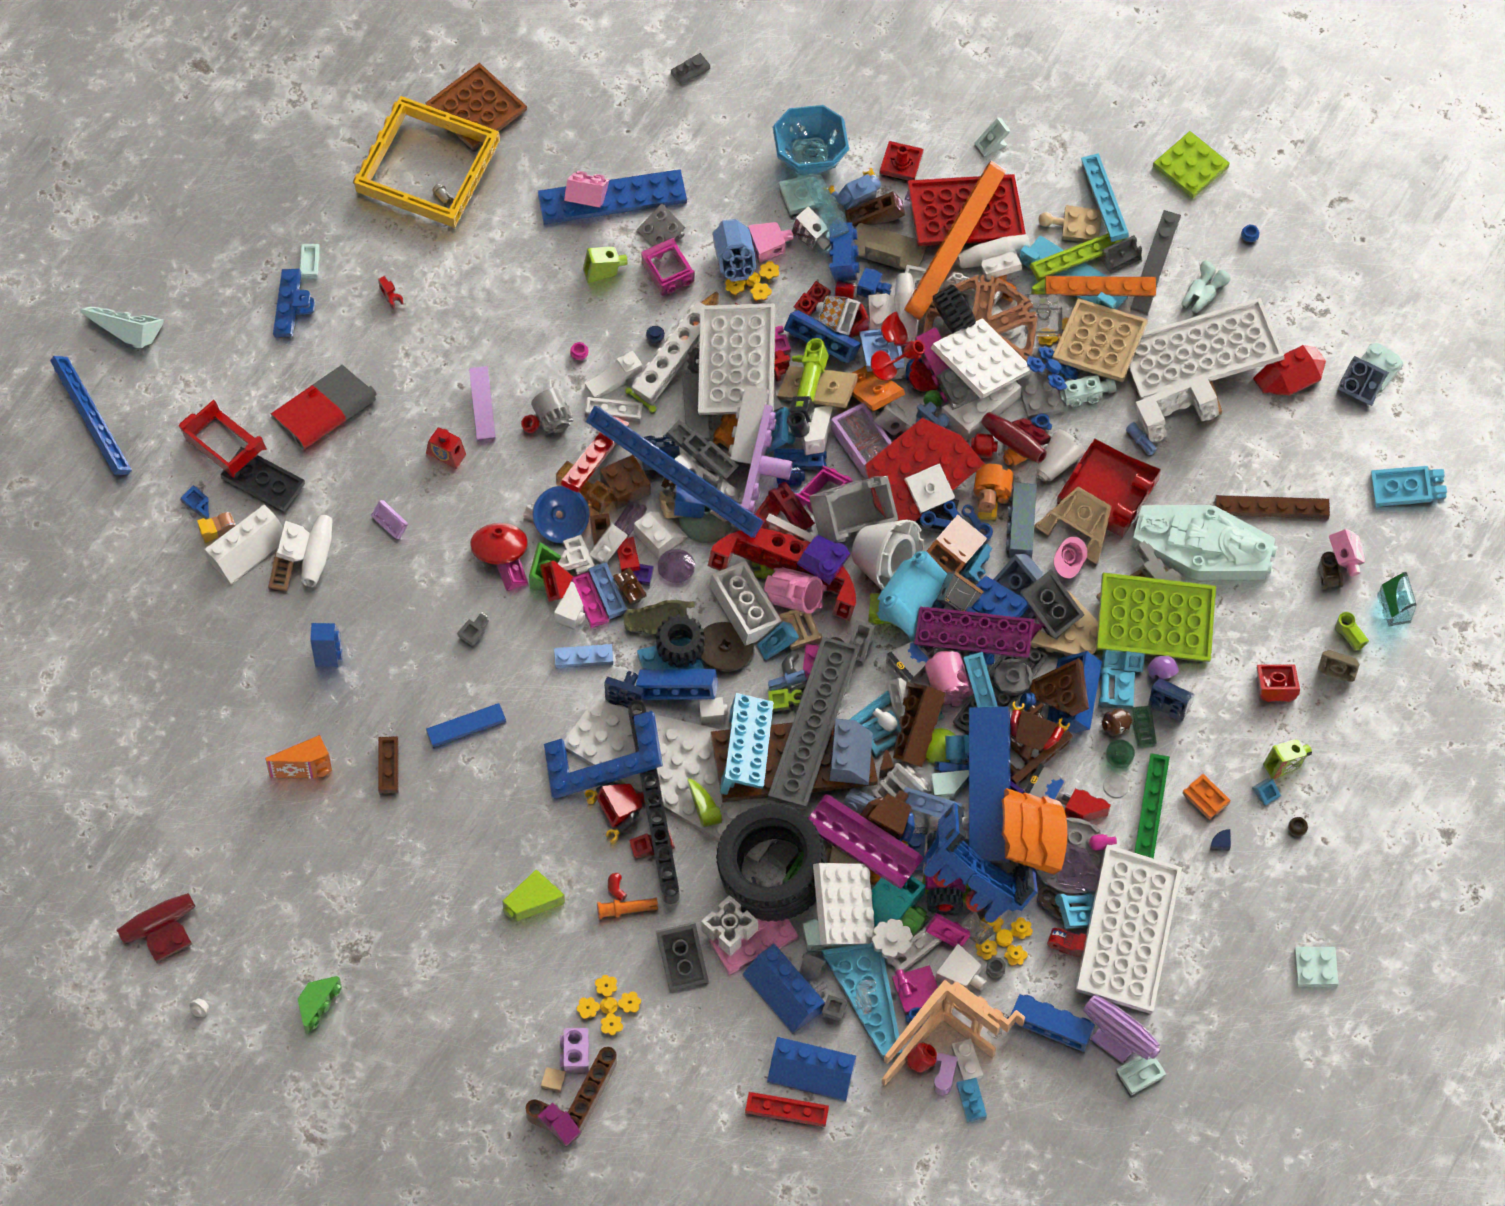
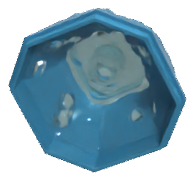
[772,105,849,176]

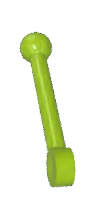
[625,387,656,414]

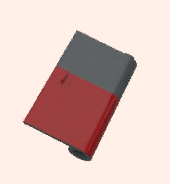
[270,365,377,450]

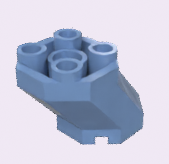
[712,219,757,281]

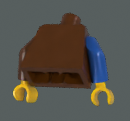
[860,790,915,846]

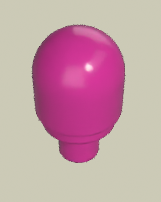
[1089,834,1117,851]

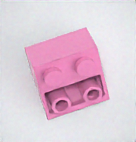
[564,171,609,207]

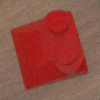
[1256,664,1300,702]

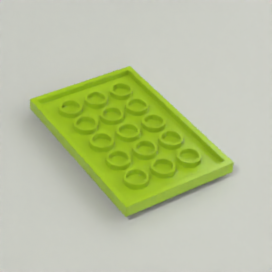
[1096,572,1216,662]

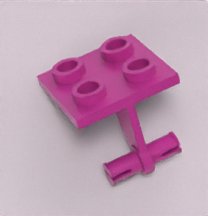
[892,965,938,1014]

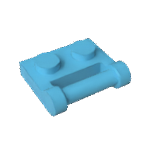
[1099,667,1135,709]
[862,710,901,757]
[1055,893,1094,929]

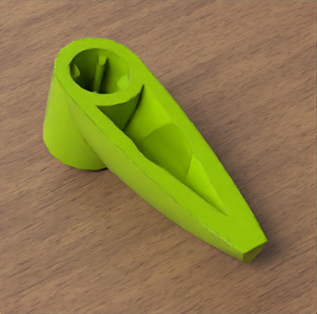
[687,778,722,828]

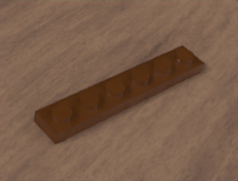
[1215,495,1330,519]

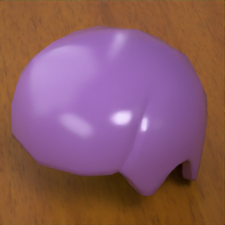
[1147,656,1179,679]

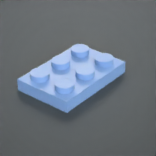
[859,329,904,372]

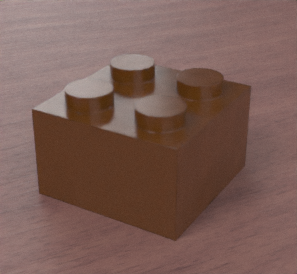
[600,455,651,509]

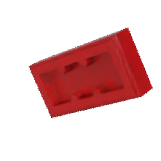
[617,537,640,573]

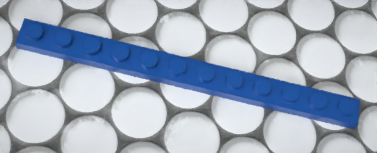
[586,405,764,538]

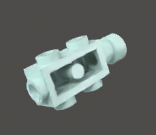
[1059,375,1116,407]

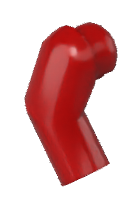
[608,873,627,902]

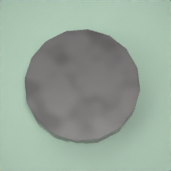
[994,658,1033,696]

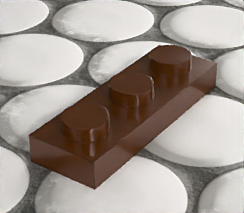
[378,736,399,793]

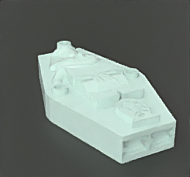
[1131,505,1277,580]

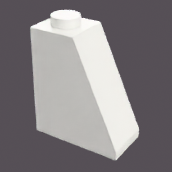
[800,406,833,455]

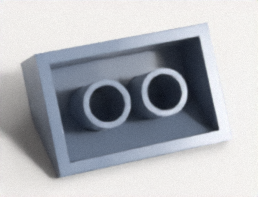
[993,554,1044,619]
[829,718,873,785]

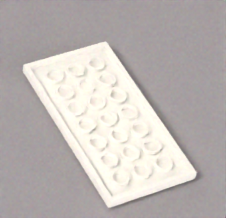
[1129,298,1284,400]
[1075,845,1182,1014]

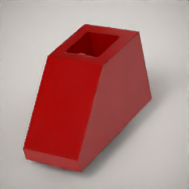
[1065,788,1111,822]

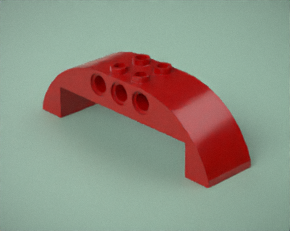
[707,528,856,622]

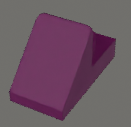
[538,1102,581,1146]

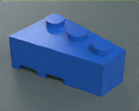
[310,623,343,667]

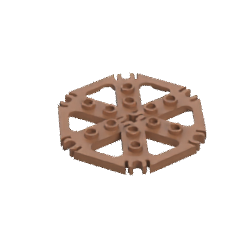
[923,275,1038,362]

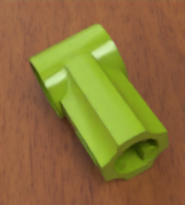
[1335,612,1369,651]

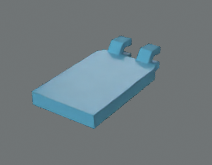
[1371,466,1447,507]

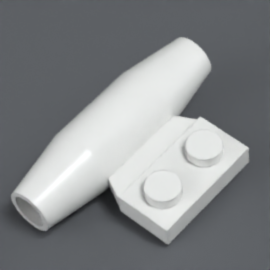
[957,234,1031,280]
[868,273,918,347]
[276,515,332,587]

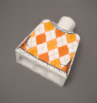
[816,296,860,335]

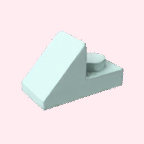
[974,118,1011,156]

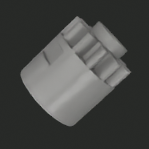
[531,388,573,434]

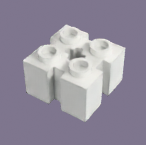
[701,895,758,956]

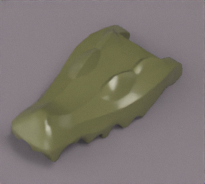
[624,600,695,638]

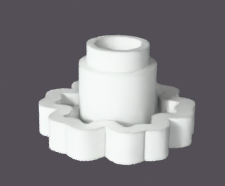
[872,919,913,960]

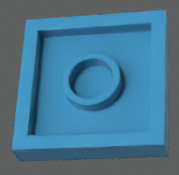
[765,407,796,456]

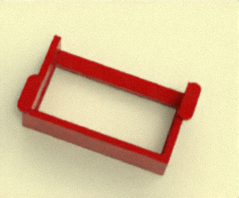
[179,399,267,478]

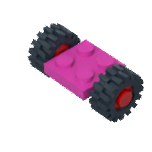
[925,831,966,915]

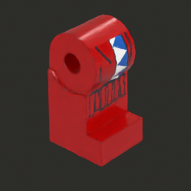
[1047,928,1087,959]

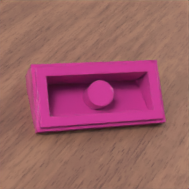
[497,558,529,590]

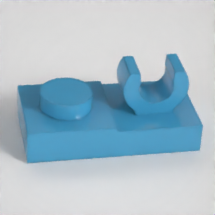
[960,544,993,583]
[956,1078,987,1122]

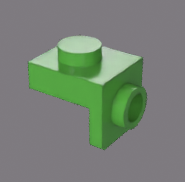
[900,906,930,937]

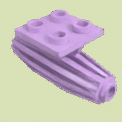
[1083,995,1161,1064]

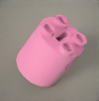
[925,651,974,706]

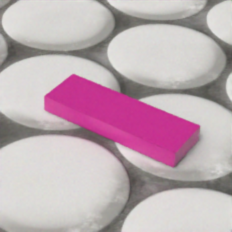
[571,572,609,628]

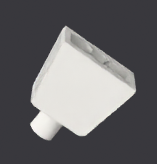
[936,944,987,991]

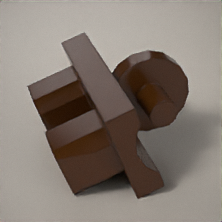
[613,567,647,605]

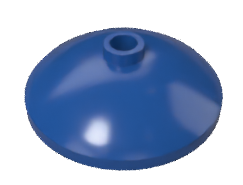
[533,486,590,543]

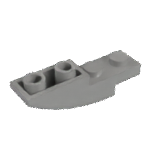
[1134,540,1182,582]

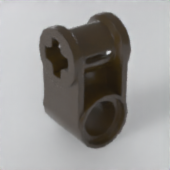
[1318,551,1343,590]

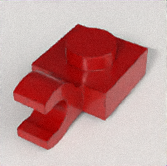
[378,276,404,309]

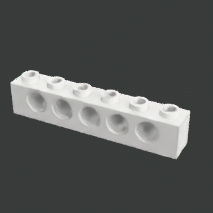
[632,301,706,405]

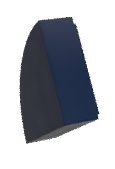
[1210,829,1231,850]

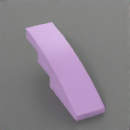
[469,366,495,440]

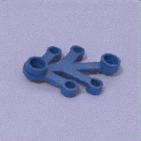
[920,501,993,541]

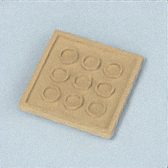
[1053,298,1148,382]

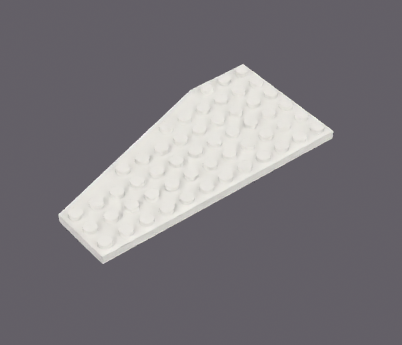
[564,700,798,865]

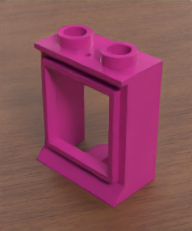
[641,237,695,296]
[795,465,853,514]

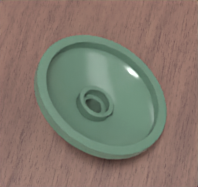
[678,505,733,543]

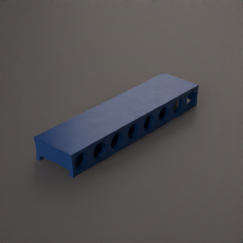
[969,707,1011,864]

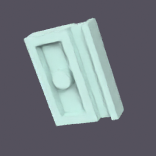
[1116,1056,1166,1096]

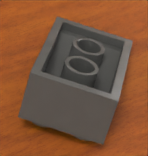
[1021,569,1085,639]
[656,922,709,991]

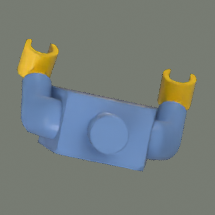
[823,168,881,210]

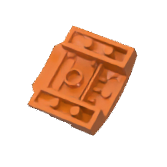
[1001,788,1067,875]

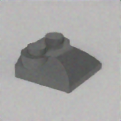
[936,369,980,410]

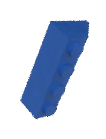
[1047,651,1102,733]
[743,944,825,1034]
[767,1037,856,1101]

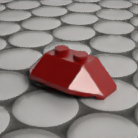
[1253,345,1326,396]

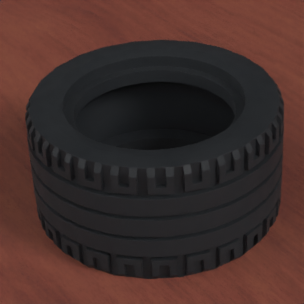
[716,804,828,922]

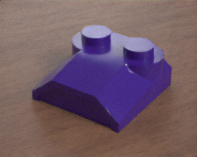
[797,534,851,585]

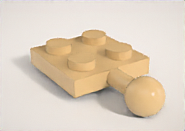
[1038,205,1101,242]

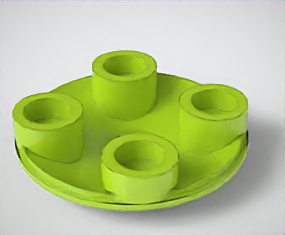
[926,728,955,763]

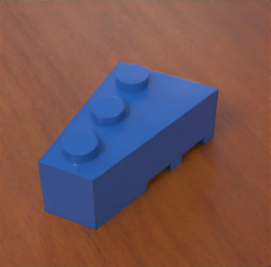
[829,222,860,282]

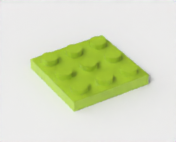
[1153,131,1230,198]

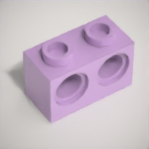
[560,1028,589,1074]

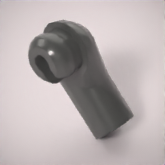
[782,651,799,675]

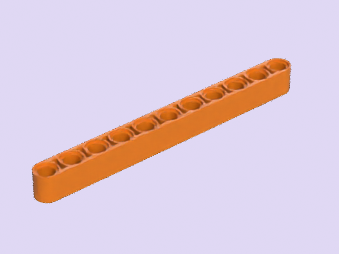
[904,161,1006,320]

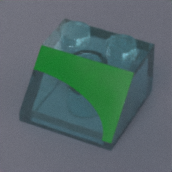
[1377,572,1417,626]

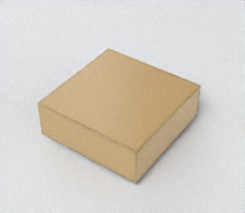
[541,1067,566,1093]

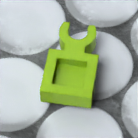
[768,689,802,712]

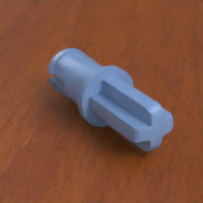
[1126,422,1157,455]
[768,669,807,691]

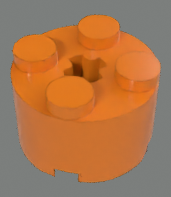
[973,464,1014,504]

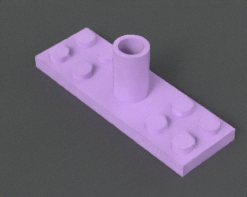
[741,405,793,514]

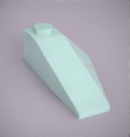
[81,307,164,348]

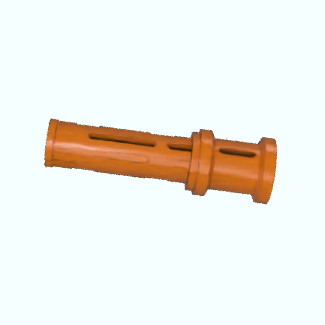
[597,897,658,920]

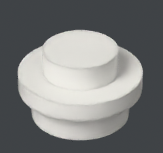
[190,998,209,1017]

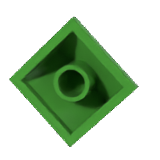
[529,542,561,592]

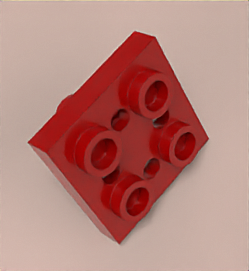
[880,141,924,180]

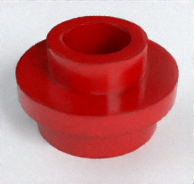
[521,414,539,433]

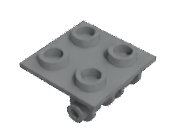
[637,204,685,246]

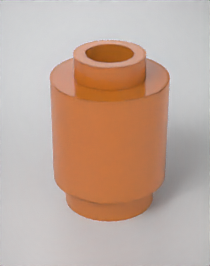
[1003,448,1027,467]

